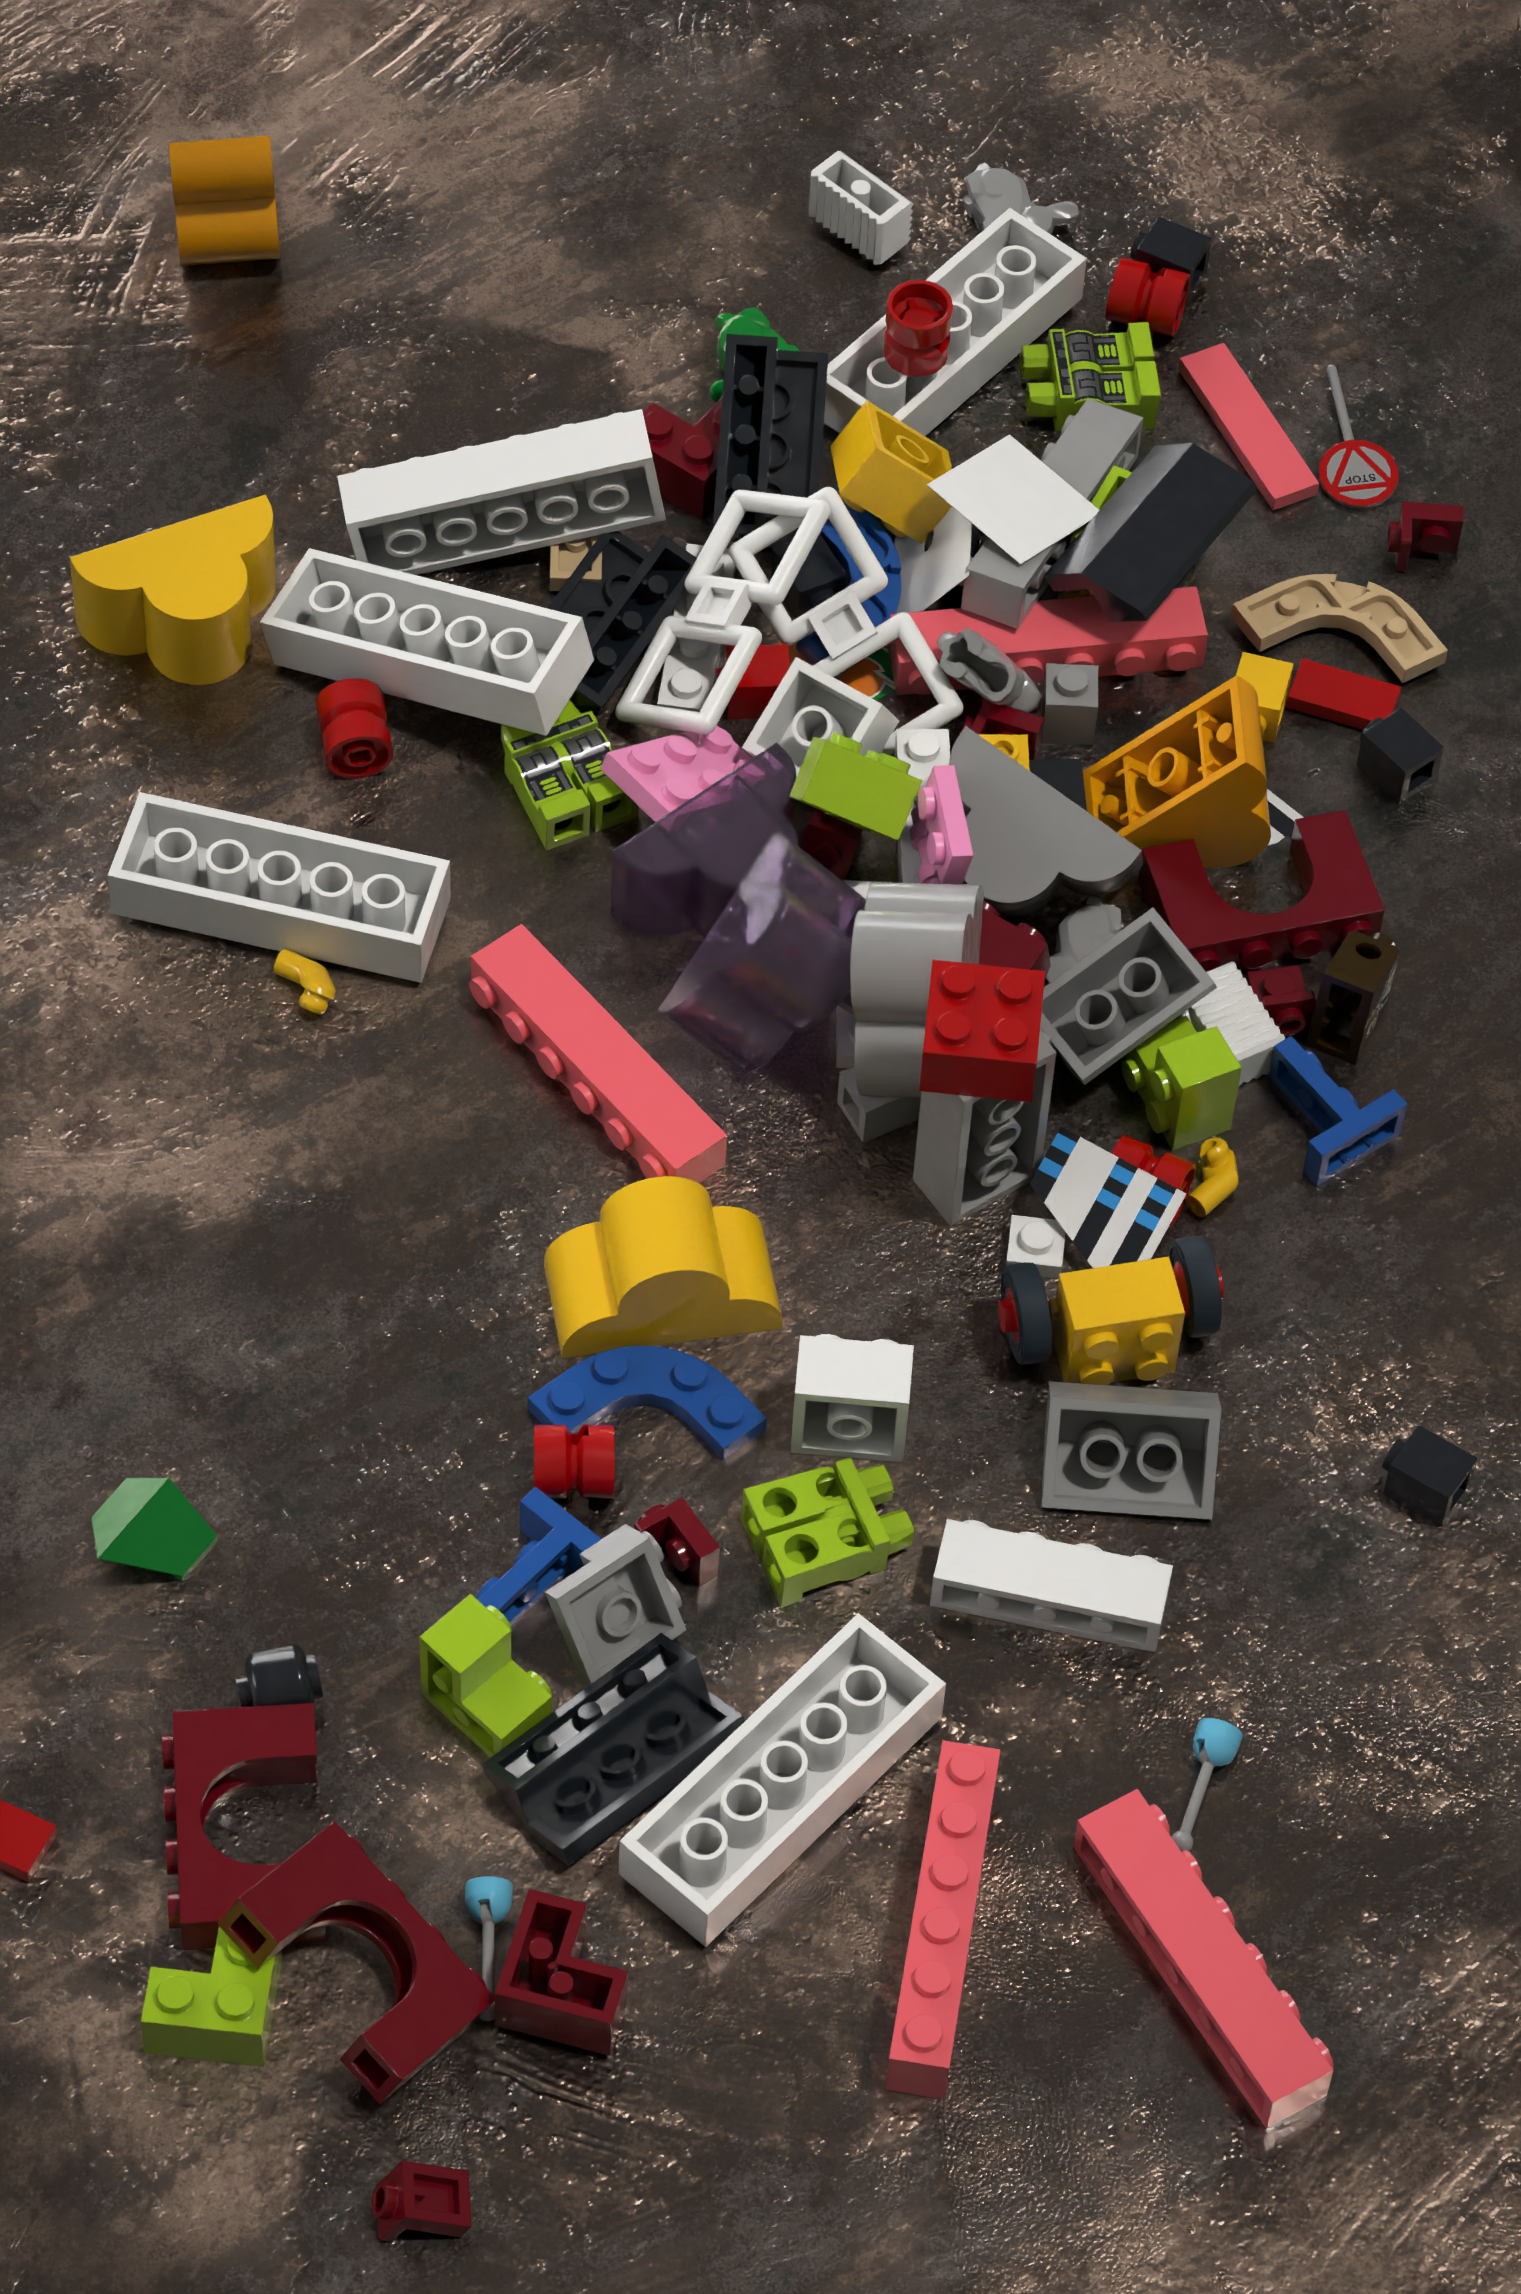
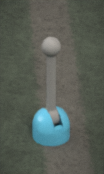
[1171,1718,1243,1852]
[465,1876,513,2021]

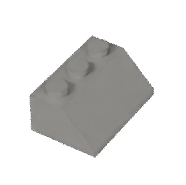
[1040,908,1217,1085]
[1041,1381,1221,1520]

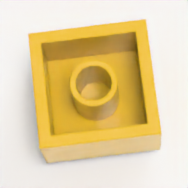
[830,400,952,544]

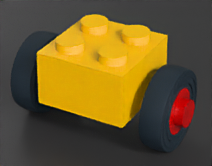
[998,1236,1224,1385]

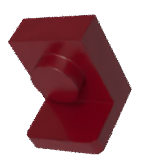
[1387,501,1464,572]
[961,699,1044,760]
[794,807,863,885]
[1246,965,1316,1036]
[634,1497,720,1587]
[371,2161,472,2242]

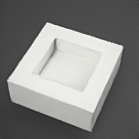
[1006,1215,1065,1279]

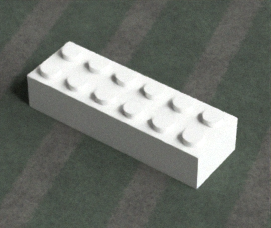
[824,208,1087,436]
[337,409,666,575]
[260,548,594,736]
[107,792,451,983]
[618,1613,946,1947]

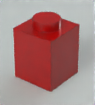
[715,644,790,720]

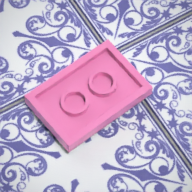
[600,725,783,835]

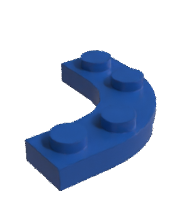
[796,484,901,679]
[528,1346,767,1460]

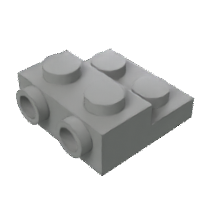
[545,1524,686,1687]

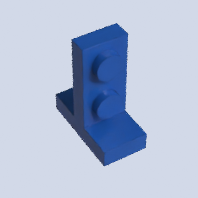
[1268,1036,1407,1186]
[476,1487,601,1626]

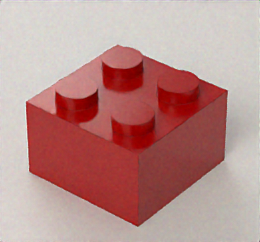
[919,960,1045,1103]

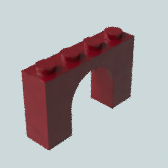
[1138,810,1385,972]
[162,1703,326,1950]
[218,1820,495,2104]

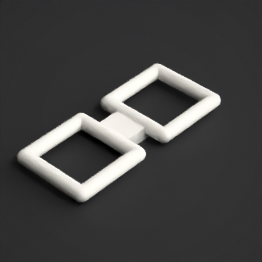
[729,487,964,757]
[615,490,831,734]

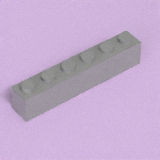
[958,399,1144,629]

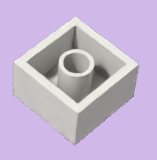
[742,657,899,783]
[790,1334,914,1462]

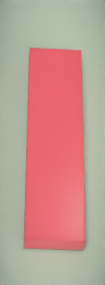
[1178,343,1319,510]

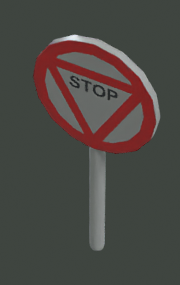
[1318,364,1398,509]

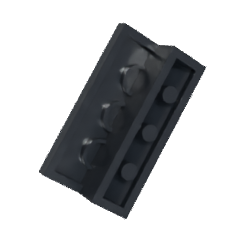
[713,334,829,553]
[1044,443,1258,622]
[547,531,697,712]
[481,1633,745,1866]

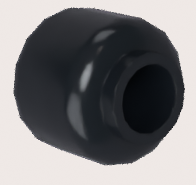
[235,1644,324,1711]

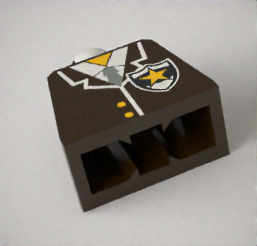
[1306,931,1400,1064]

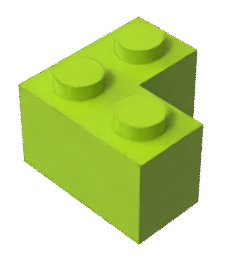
[789,732,923,840]
[1121,1016,1242,1151]
[419,1594,552,1757]
[141,1919,282,2067]

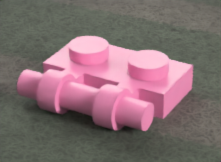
[909,765,973,884]

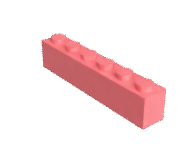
[887,586,1208,695]
[469,924,727,1183]
[885,1740,1000,2100]
[1073,1789,1334,2129]

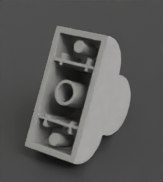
[949,726,1143,916]
[850,882,984,1097]

